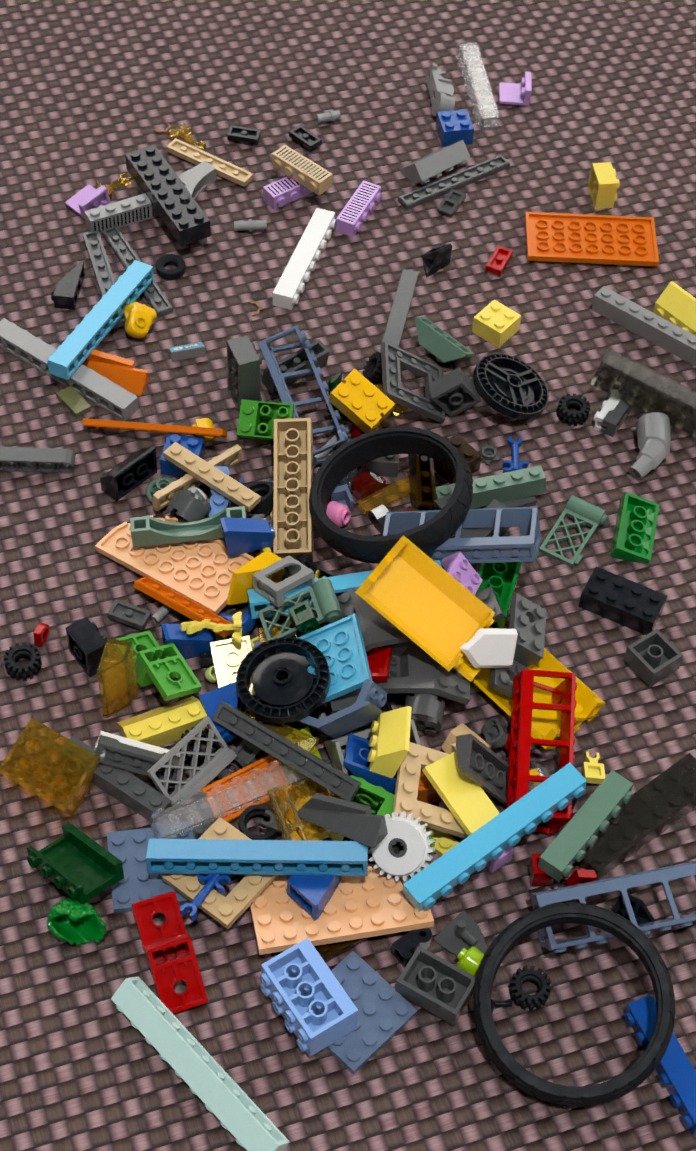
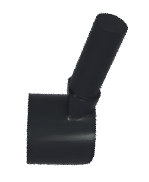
[491,999,512,1014]

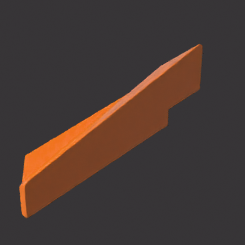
[82,349,149,396]

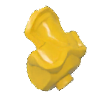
[124,302,157,338]

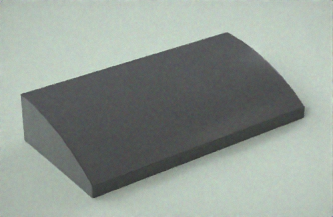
[456,734,509,806]

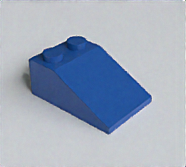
[343,733,398,794]

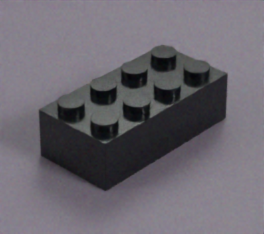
[578,566,667,635]

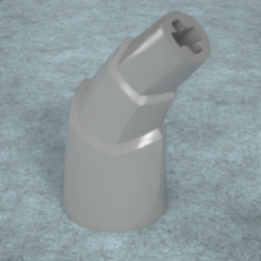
[629,412,671,480]

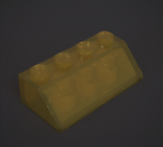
[97,638,139,718]

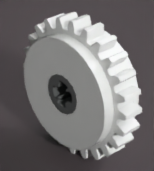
[368,811,435,881]

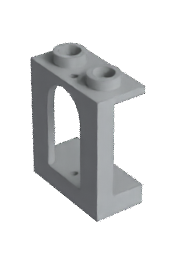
[252,555,315,607]

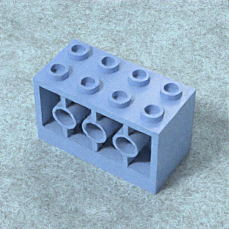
[260,938,358,1057]

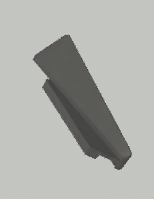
[296,793,388,848]

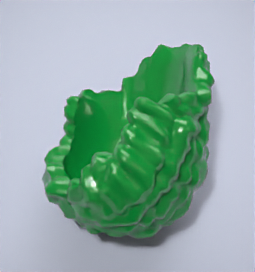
[47,898,107,946]

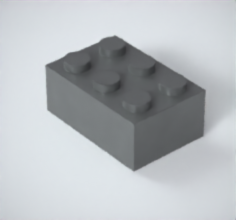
[395,946,476,1026]

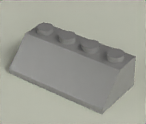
[399,140,470,185]

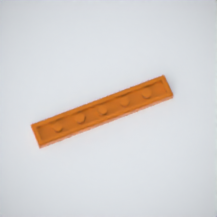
[133,577,234,638]

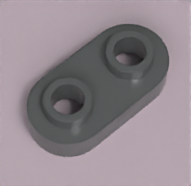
[482,717,508,749]

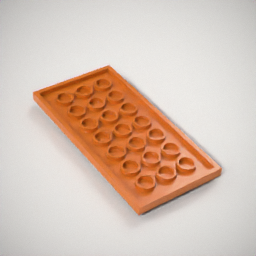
[525,212,659,267]

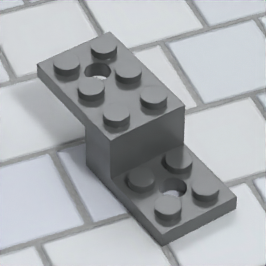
[489,593,547,699]

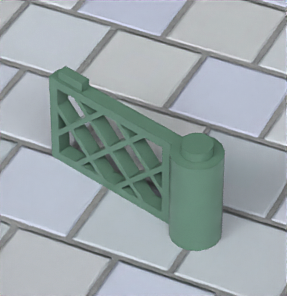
[539,495,608,567]
[258,578,342,641]

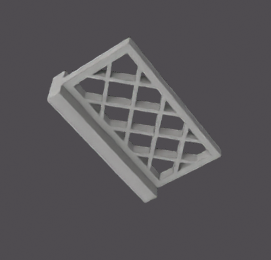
[147,717,237,812]

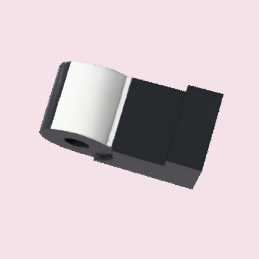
[368,505,389,536]
[391,928,432,968]

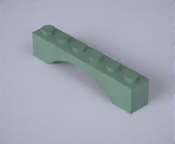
[130,506,246,547]

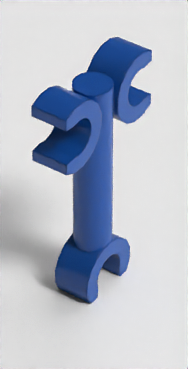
[503,436,529,473]
[180,873,231,921]

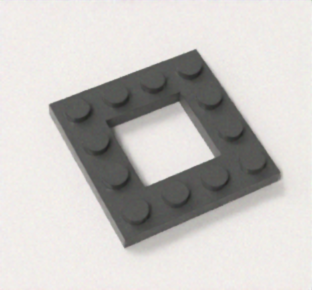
[381,341,445,423]

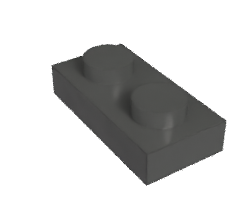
[107,599,151,631]

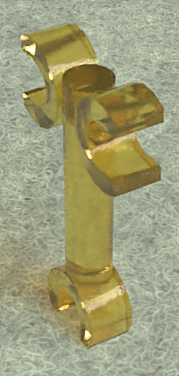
[168,122,206,150]
[95,172,132,199]

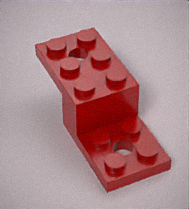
[131,891,208,1014]

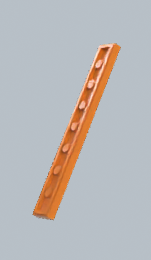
[82,418,227,438]

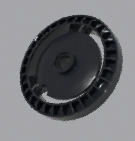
[473,353,549,420]
[236,637,331,724]

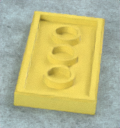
[422,751,500,836]

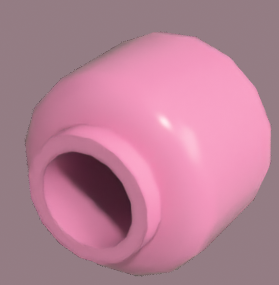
[327,501,351,527]

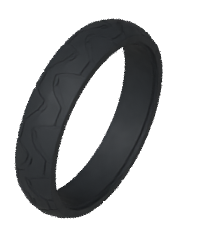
[309,427,473,564]
[473,902,675,1107]

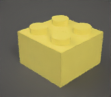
[588,162,620,209]
[472,300,521,348]

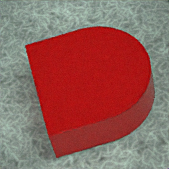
[33,623,50,647]

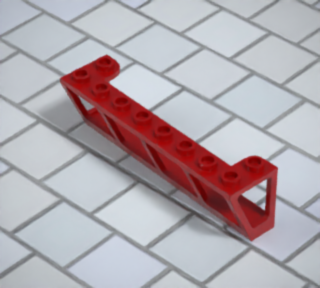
[506,669,577,836]

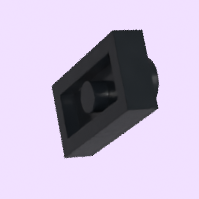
[227,125,261,145]
[289,125,322,151]

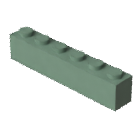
[435,465,546,509]
[538,770,633,882]

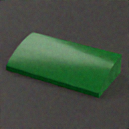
[610,492,660,563]

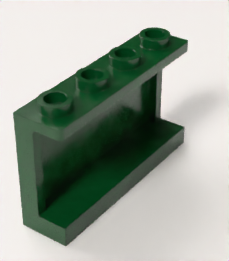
[27,822,124,904]

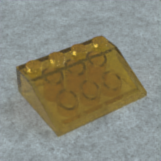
[0,717,100,817]

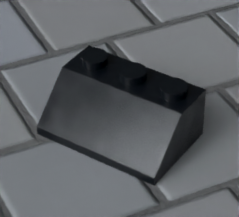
[100,446,157,502]

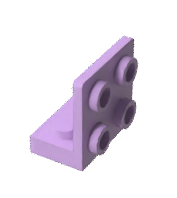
[499,71,532,106]
[65,185,111,219]
[441,551,483,595]

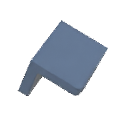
[329,484,354,512]

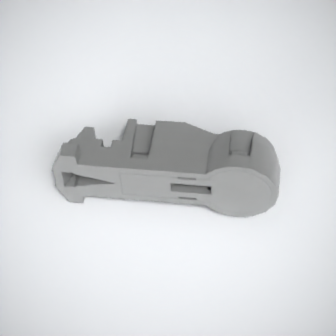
[424,63,455,117]

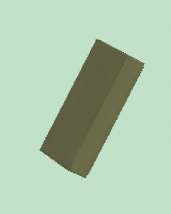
[56,385,91,418]

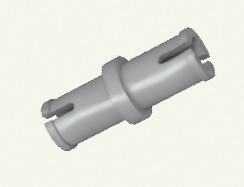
[234,219,267,232]

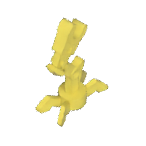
[181,611,242,643]

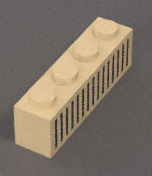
[272,145,333,196]

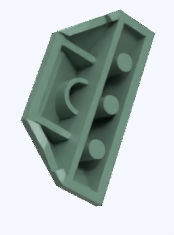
[415,317,475,363]

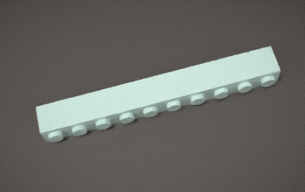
[111,976,290,1151]

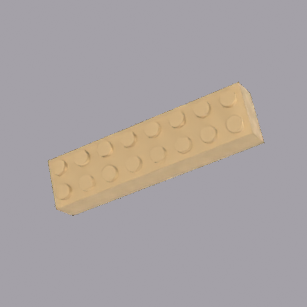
[273,418,314,562]

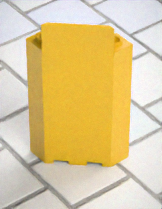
[355,535,495,682]
[472,627,605,750]

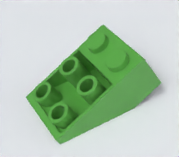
[237,399,294,441]

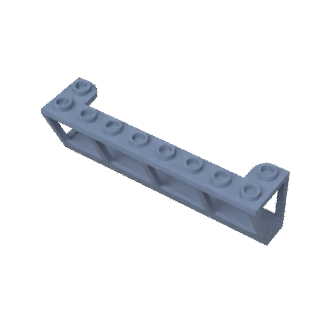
[258,325,350,465]
[383,507,541,563]
[530,861,696,953]

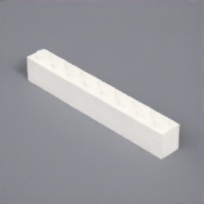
[273,208,336,310]

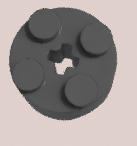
[166,489,211,522]
[404,693,445,736]

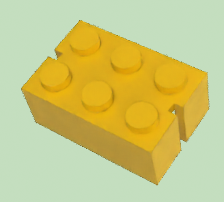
[328,368,395,433]

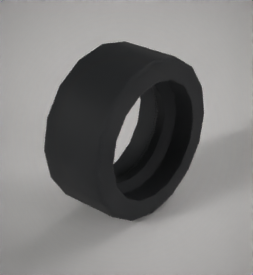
[247,481,274,514]
[239,804,278,840]

